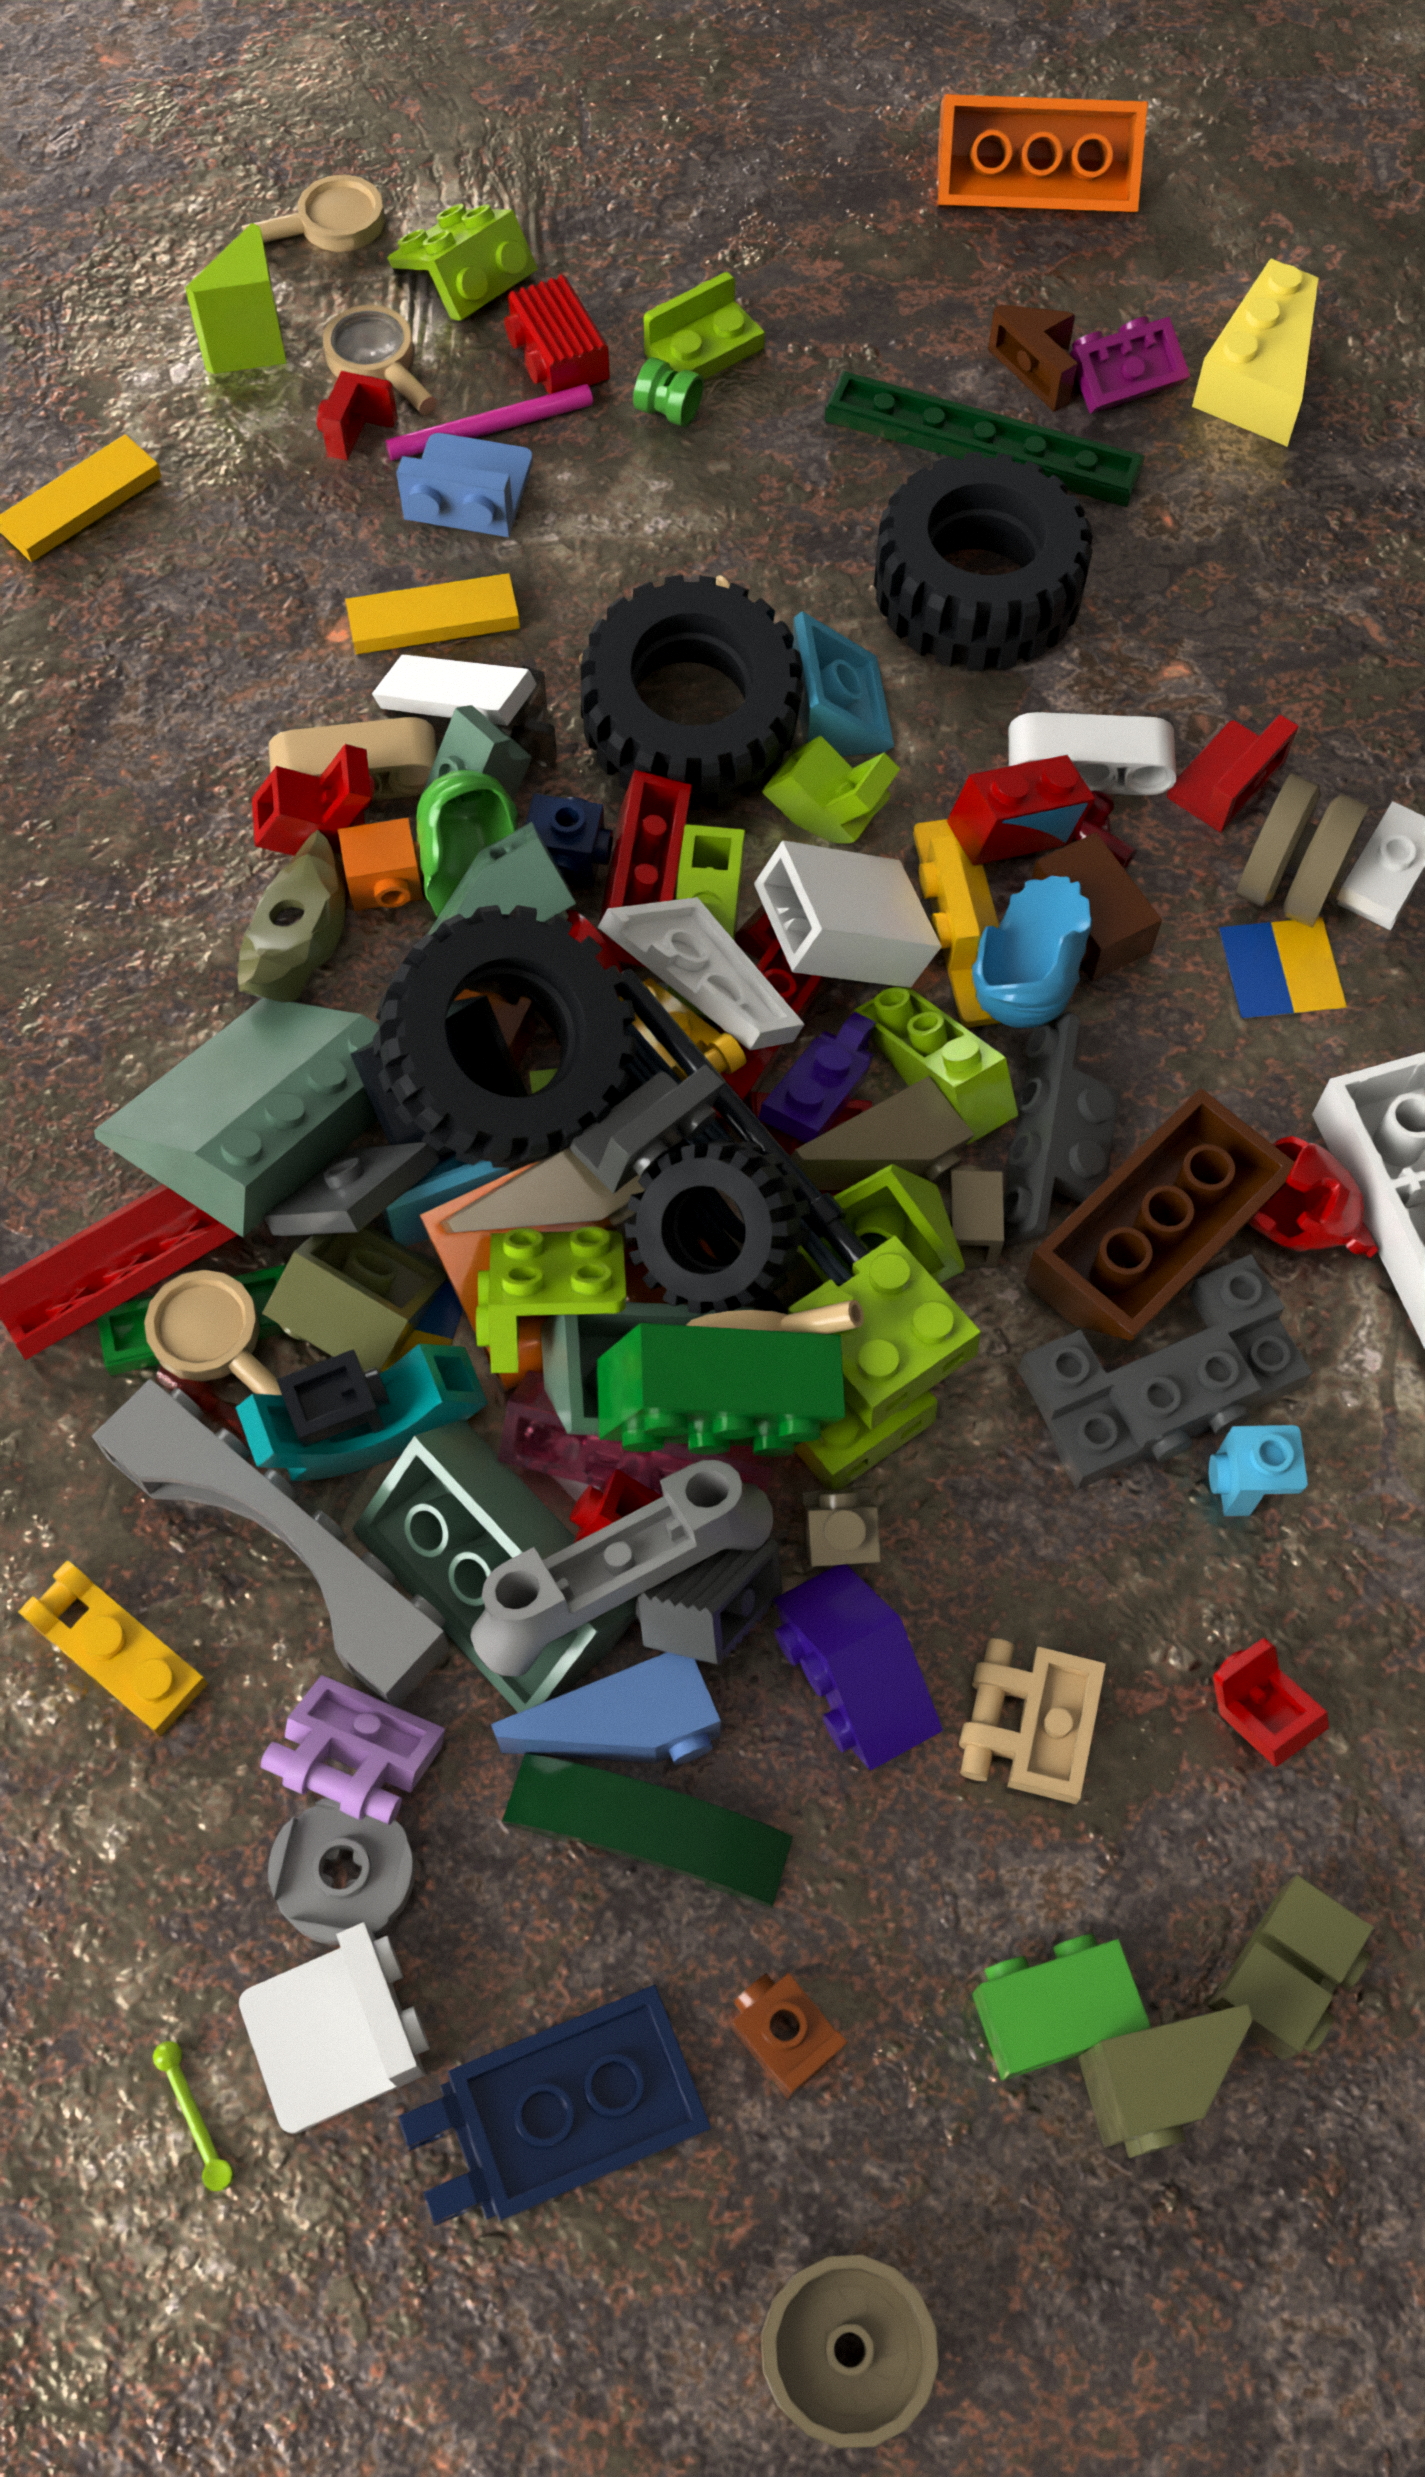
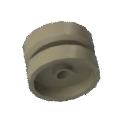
[1235,773,1370,928]
[761,2255,939,2449]

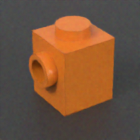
[338,817,424,911]

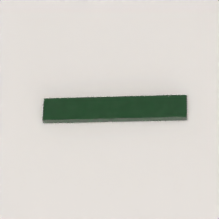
[825,371,1145,507]

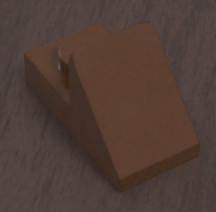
[988,305,1078,412]

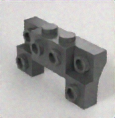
[1018,1254,1312,1490]

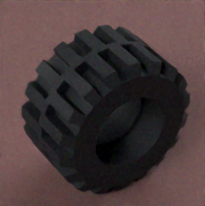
[625,1139,811,1314]

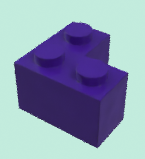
[773,1564,943,1771]

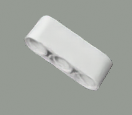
[1008,712,1176,796]

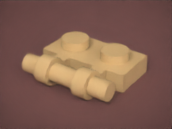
[959,1638,1106,1804]

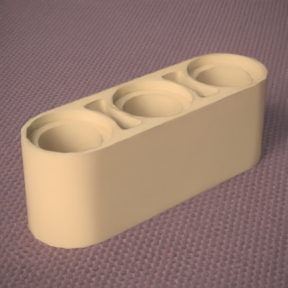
[269,717,437,801]

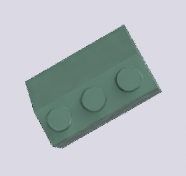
[541,1302,754,1435]

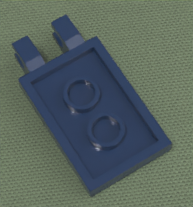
[398,1984,711,2227]

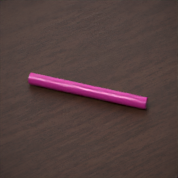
[385,384,593,461]

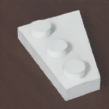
[598,897,804,1050]

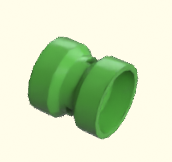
[633,357,704,427]

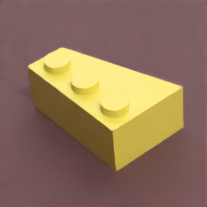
[1192,258,1318,447]

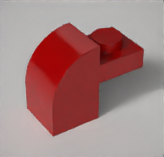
[252,744,374,856]

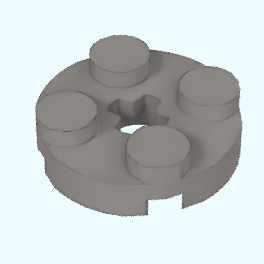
[268,1797,416,1946]

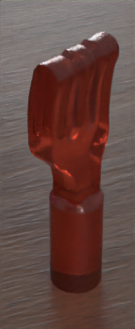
[156,1366,247,1440]

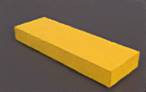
[0,434,162,562]
[345,573,520,655]

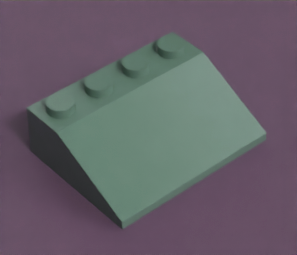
[94,998,379,1237]

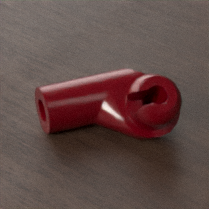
[1075,790,1137,870]

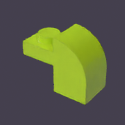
[762,736,900,844]

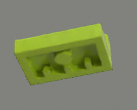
[643,271,765,379]

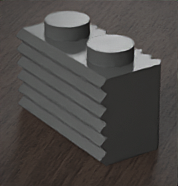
[635,1537,782,1666]

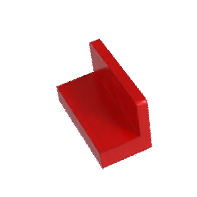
[1167,714,1299,833]

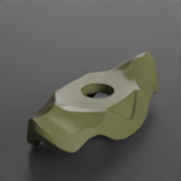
[237,829,348,1003]

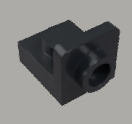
[276,1349,391,1448]

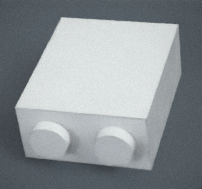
[754,840,942,988]

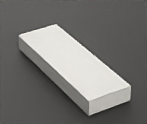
[372,655,537,726]

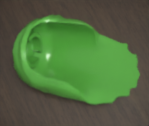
[416,770,519,917]

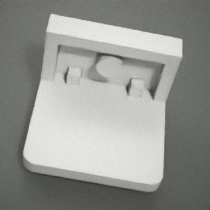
[239,1922,430,2134]

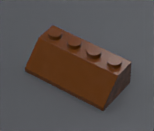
[1024,1087,1295,1341]

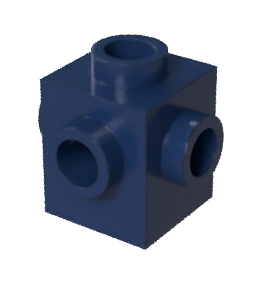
[525,793,613,887]

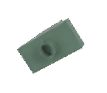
[418,705,532,804]

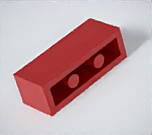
[597,770,692,968]

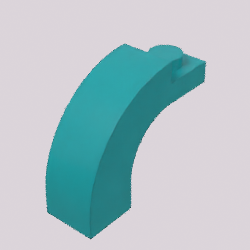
[236,1343,488,1481]

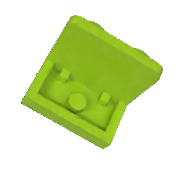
[387,204,538,321]
[476,1227,626,1373]

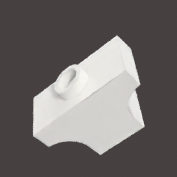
[1337,801,1425,931]

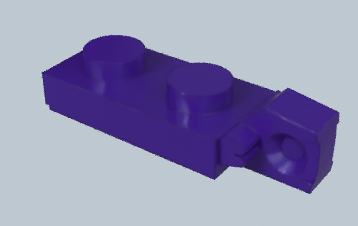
[758,1012,876,1143]

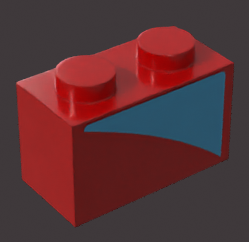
[947,755,1095,866]

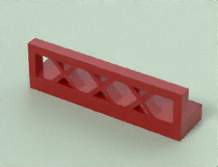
[0,1184,238,1361]

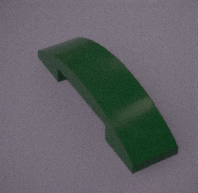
[502,1753,793,1908]

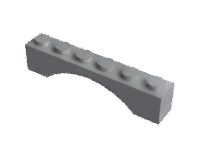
[92,1379,450,1707]

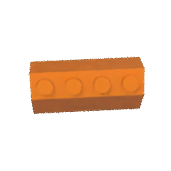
[938,94,1148,213]

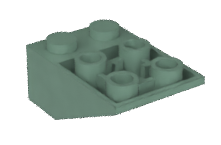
[428,822,576,935]

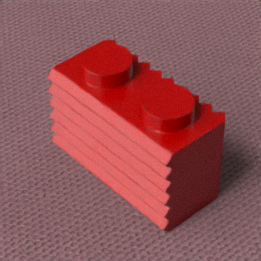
[504,274,610,394]

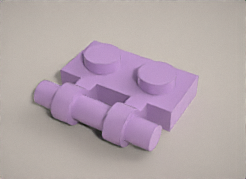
[261,1675,446,1825]

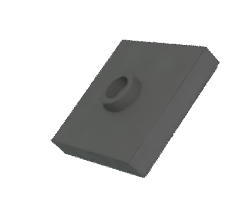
[263,1142,440,1236]

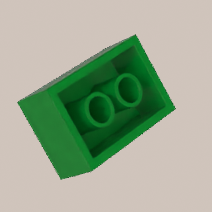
[597,1323,845,1457]

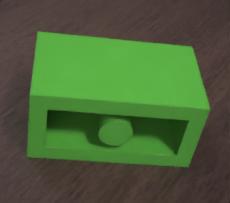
[972,1933,1151,2081]

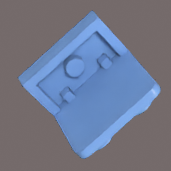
[396,433,533,537]

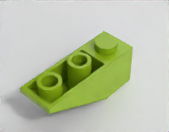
[667,824,745,1020]
[853,986,1018,1145]

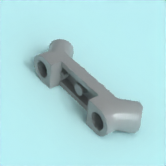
[470,1460,773,1676]

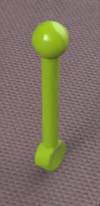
[153,2041,234,2191]

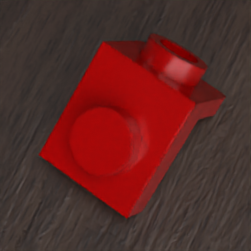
[317,370,398,461]
[1213,1638,1329,1767]

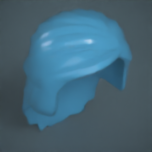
[971,875,1092,1028]

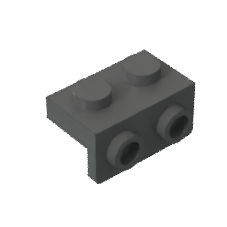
[570,1064,724,1194]

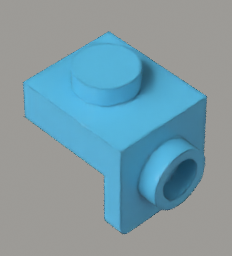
[1209,1425,1308,1516]

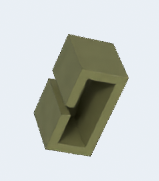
[1208,1874,1374,2060]

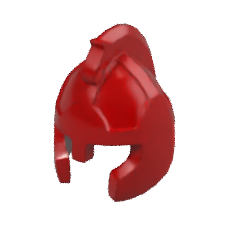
[1247,1136,1379,1258]

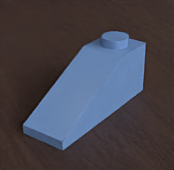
[491,1652,721,1765]

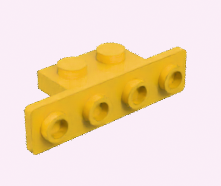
[913,819,1001,1028]

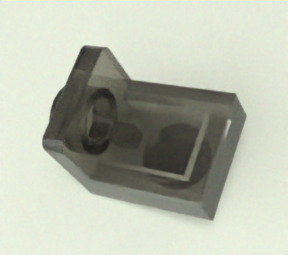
[497,665,557,768]

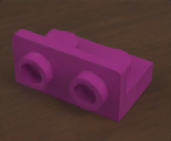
[1070,316,1191,414]

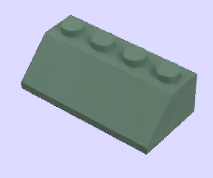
[352,1419,637,1713]

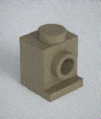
[940,1165,1004,1268]
[801,1487,881,1567]

